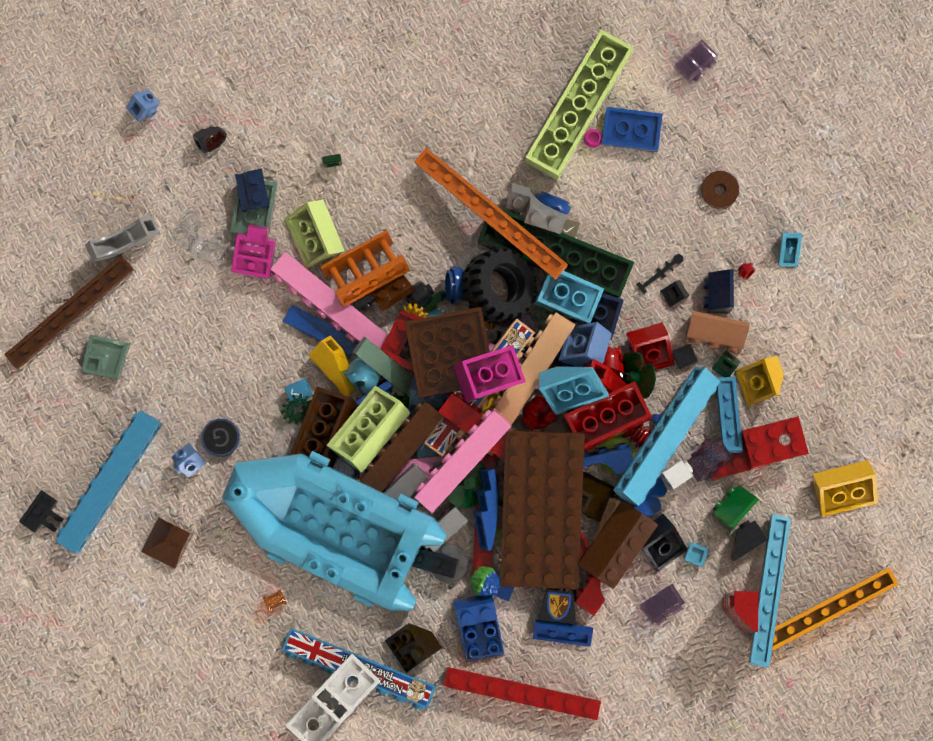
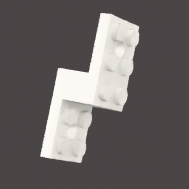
[286,654,381,741]

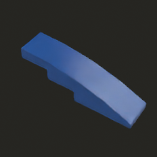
[473,468,498,551]

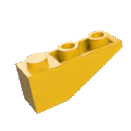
[308,336,357,397]

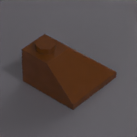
[141,517,193,569]

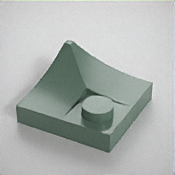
[81,335,131,380]

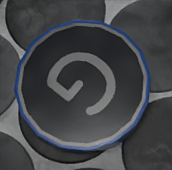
[201,418,240,457]

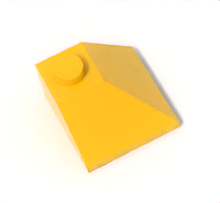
[735,356,784,407]

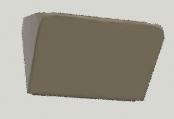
[561,219,580,238]

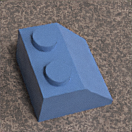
[559,322,612,367]

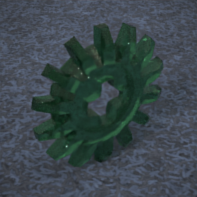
[281,394,311,426]

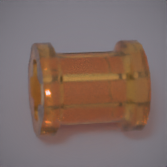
[263,589,288,612]

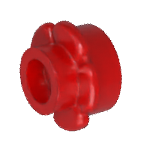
[738,262,756,280]

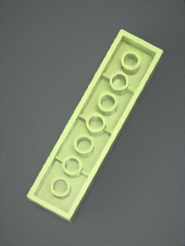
[525,29,634,181]

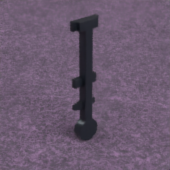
[636,254,683,294]

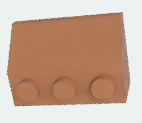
[685,311,750,353]

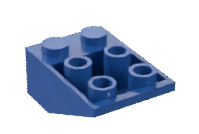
[454,595,504,662]

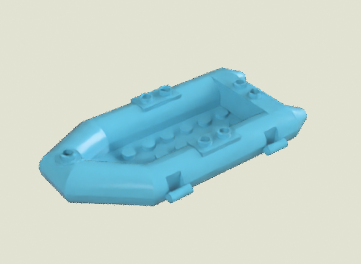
[222,451,447,611]

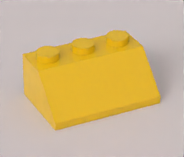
[812,460,878,517]

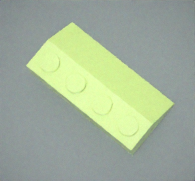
[327,386,410,473]

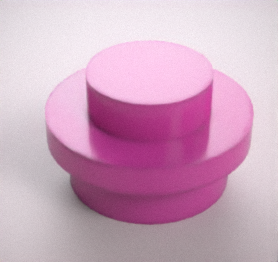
[584,129,602,148]

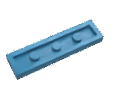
[716,377,743,453]

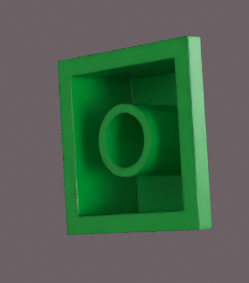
[712,485,760,531]

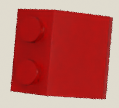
[626,322,674,370]

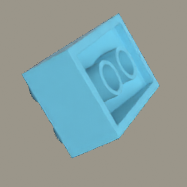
[533,271,604,324]
[539,367,609,415]

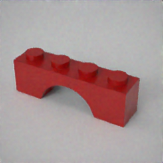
[574,574,605,616]

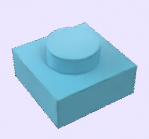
[684,542,709,567]

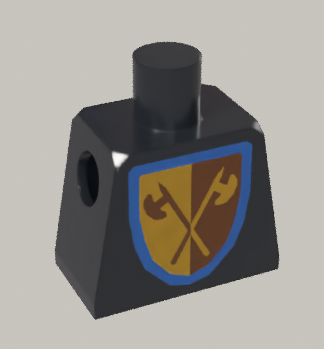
[538,588,576,625]

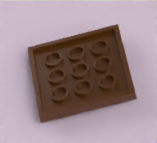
[405,307,490,398]

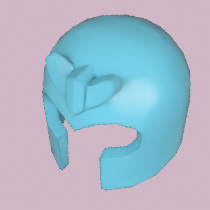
[343,358,381,394]

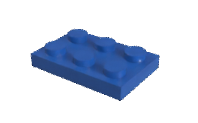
[601,106,663,152]

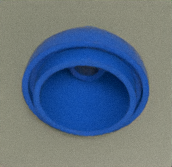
[535,191,572,214]
[445,266,466,304]

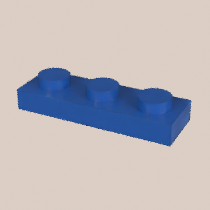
[532,620,593,647]

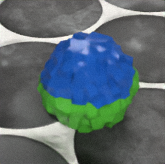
[470,566,500,597]

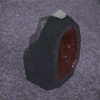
[193,126,227,153]

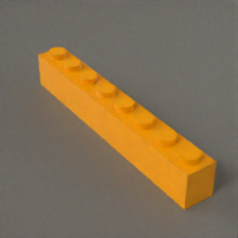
[749,567,899,651]

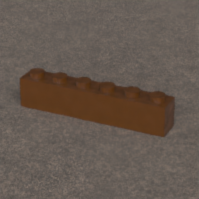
[356,401,444,492]

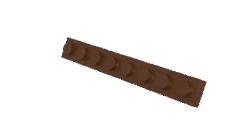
[4,255,134,370]

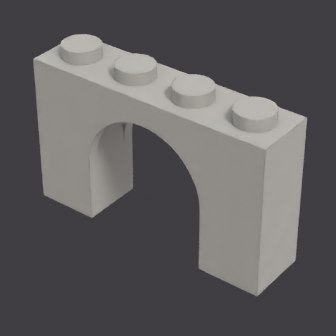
[382,462,468,552]

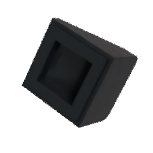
[660,280,689,307]

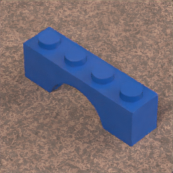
[583,443,633,474]

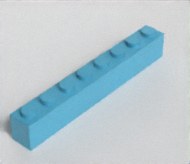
[613,367,720,506]

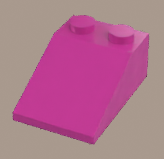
[453,345,526,403]

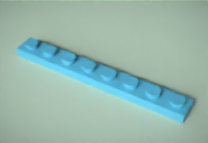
[748,514,791,668]

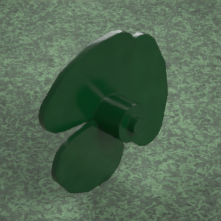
[621,351,656,399]
[447,461,486,508]

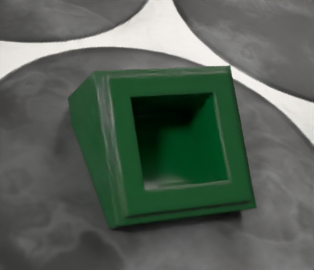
[712,351,741,377]

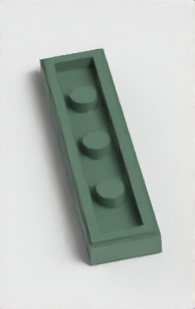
[353,337,412,394]

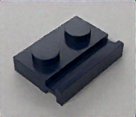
[235,168,270,212]

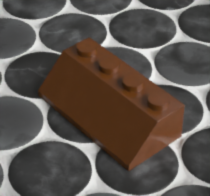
[290,387,356,468]
[577,501,658,589]

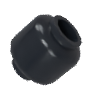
[405,281,434,309]

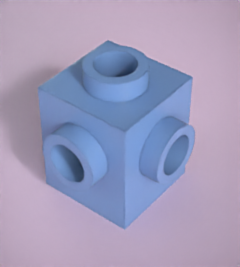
[126,89,160,121]
[171,443,206,478]

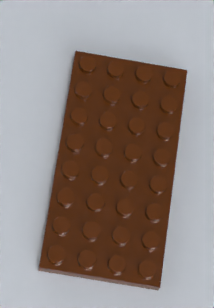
[500,430,585,589]

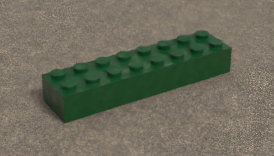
[478,208,634,298]

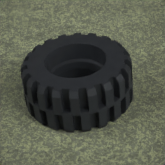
[462,247,537,324]

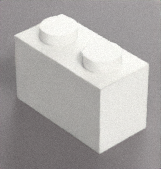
[659,460,693,492]

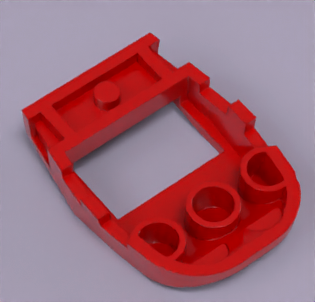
[381,311,422,375]

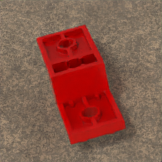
[702,416,809,480]

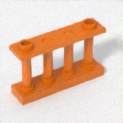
[320,230,410,307]

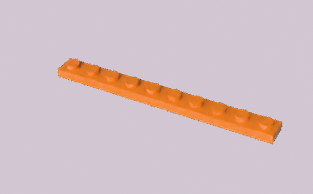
[414,148,568,280]

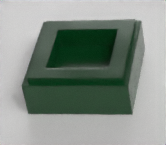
[322,154,342,168]

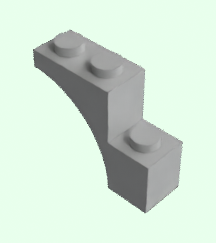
[506,183,567,234]
[85,216,160,262]

